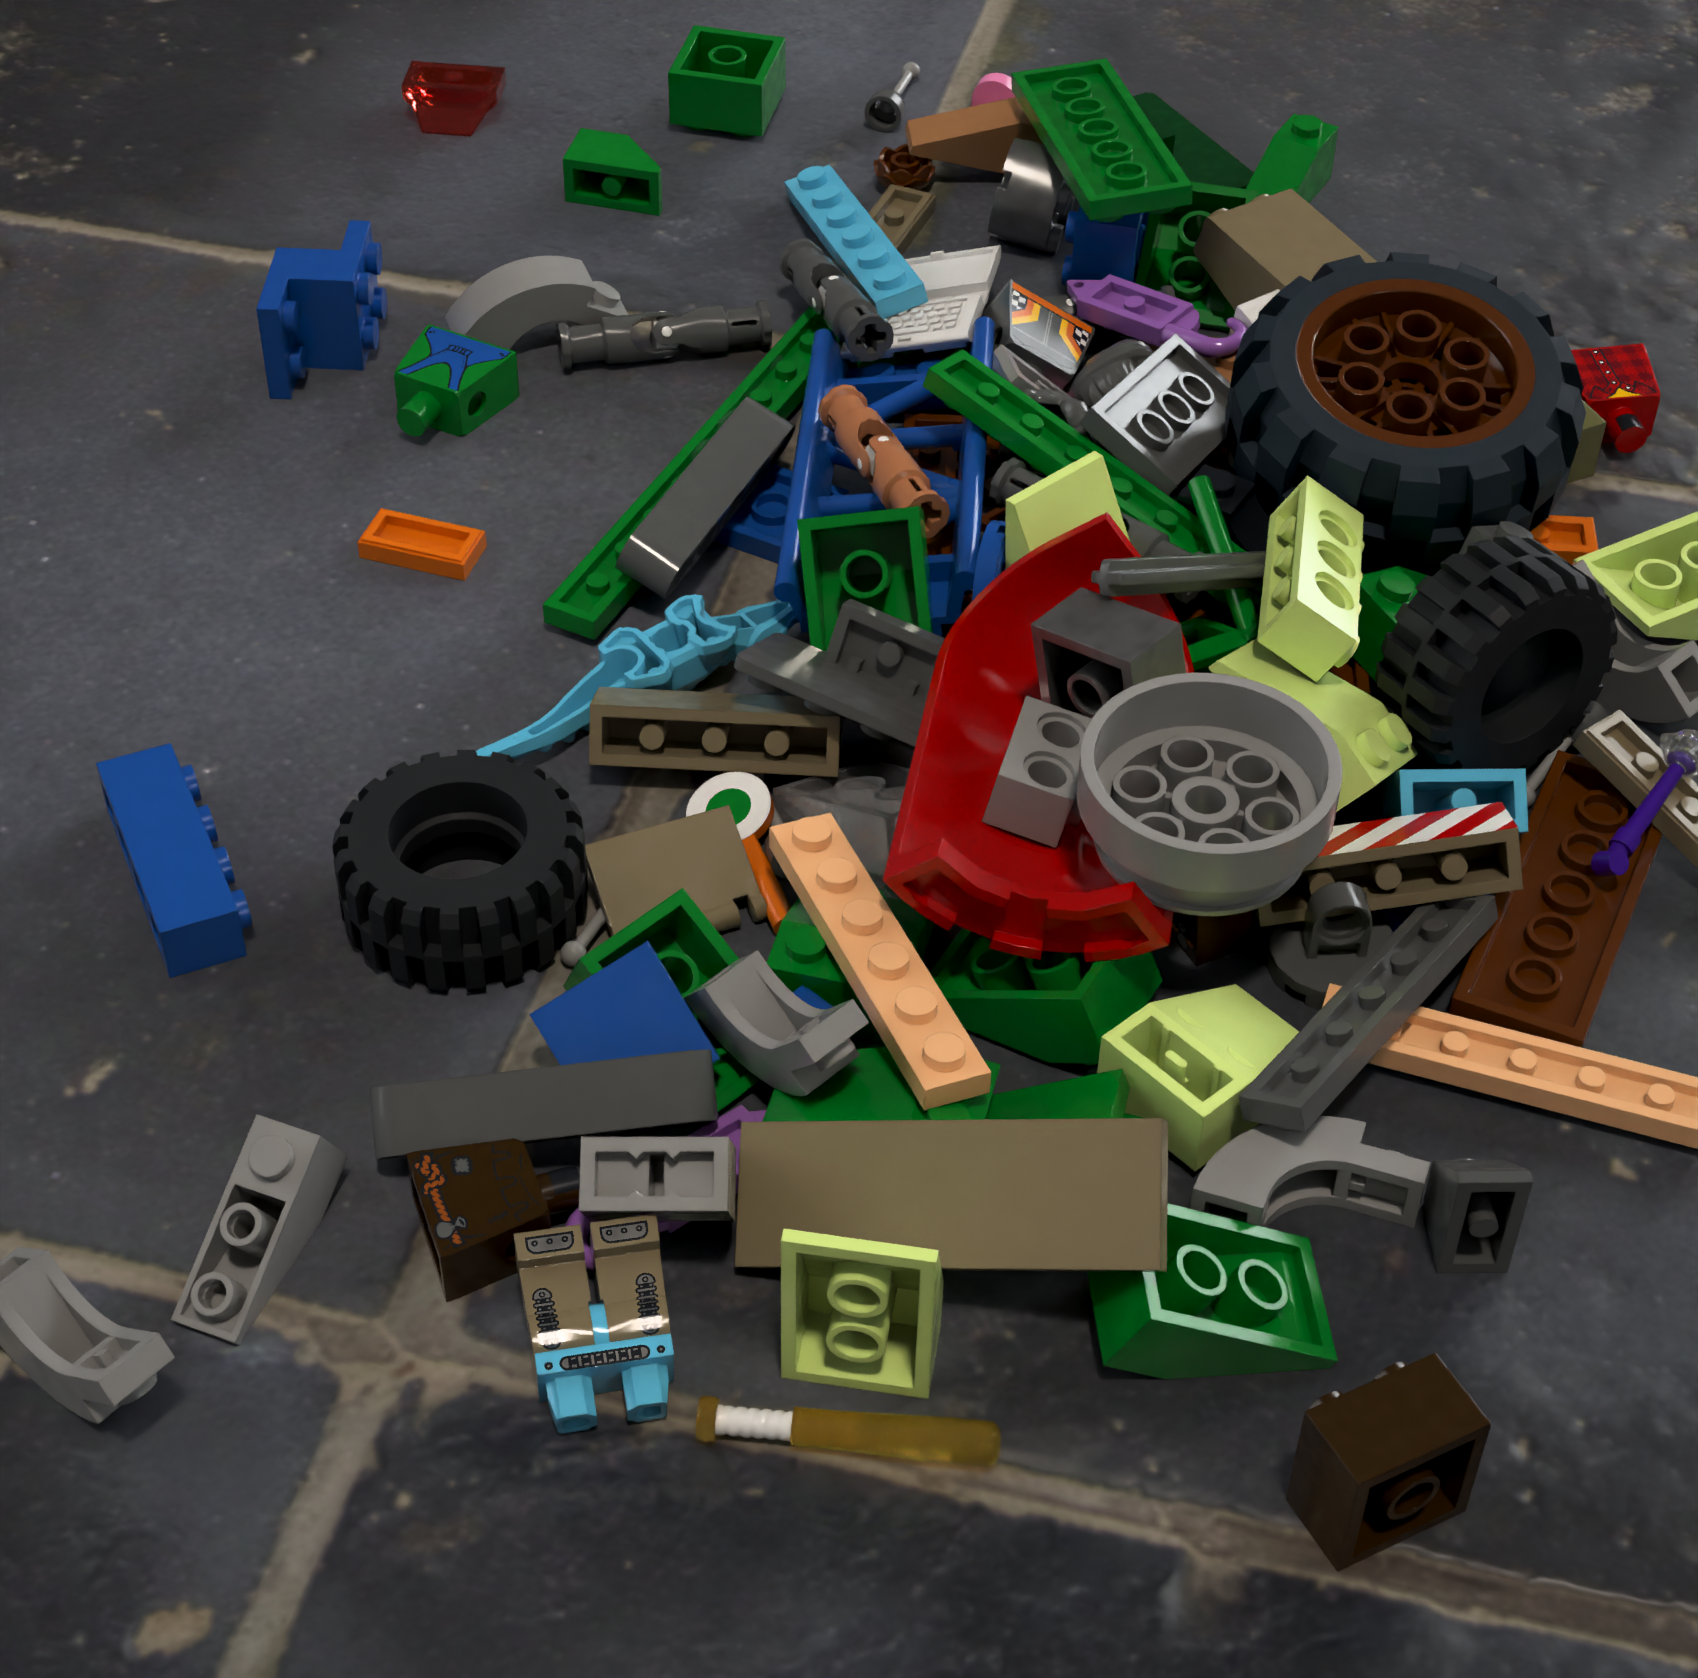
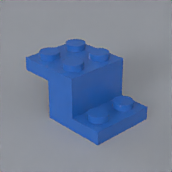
[256,220,387,399]

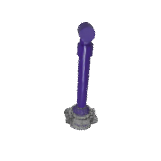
[1591,729,1698,877]

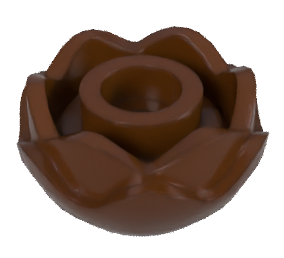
[874,144,936,191]

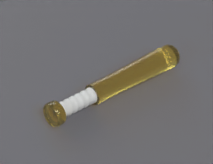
[695,1395,1001,1467]

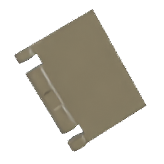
[585,805,768,937]

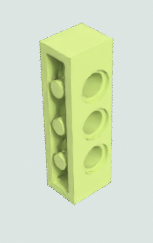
[1257,475,1365,682]

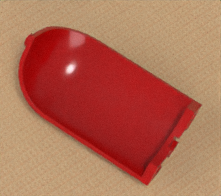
[883,512,1195,962]

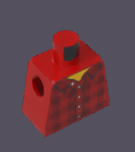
[1571,343,1660,453]

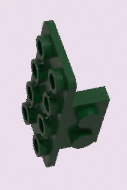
[1133,93,1254,189]

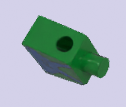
[394,324,520,437]

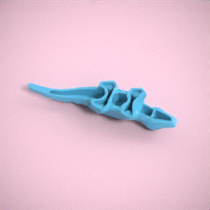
[476,594,800,760]

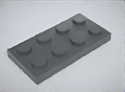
[1079,333,1231,496]

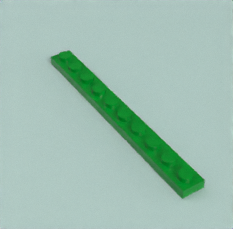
[543,306,843,640]

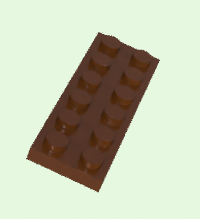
[1448,750,1663,1048]

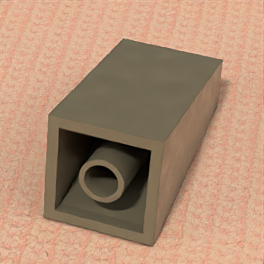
[1192,188,1377,311]

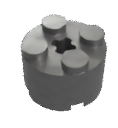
[988,138,1075,255]

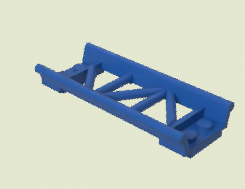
[774,316,995,636]

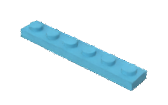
[784,164,929,319]

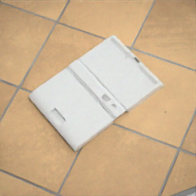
[840,245,1001,363]

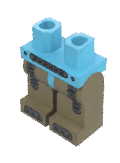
[514,1213,674,1434]

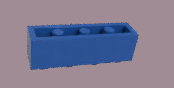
[96,743,253,978]

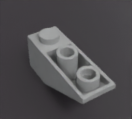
[171,1114,348,1345]

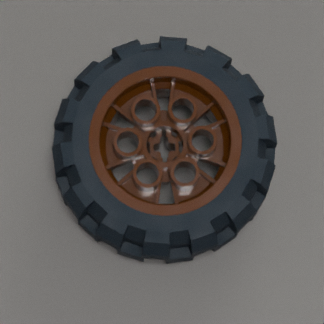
[1225,252,1586,576]

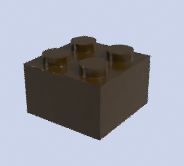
[1286,1352,1492,1572]

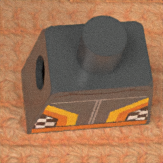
[982,279,1095,389]

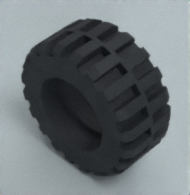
[1375,536,1618,770]
[332,750,588,992]

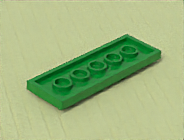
[1011,58,1193,222]

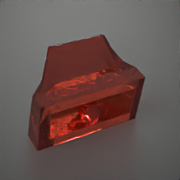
[402,61,506,137]

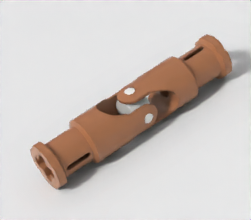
[818,385,950,539]

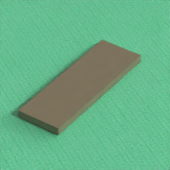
[735,1118,1168,1272]

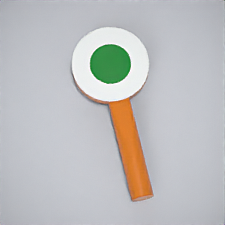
[686,772,791,934]

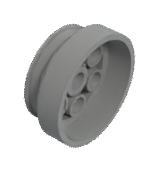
[1077,673,1343,916]

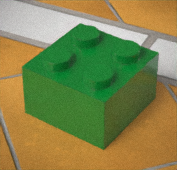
[668,25,786,137]

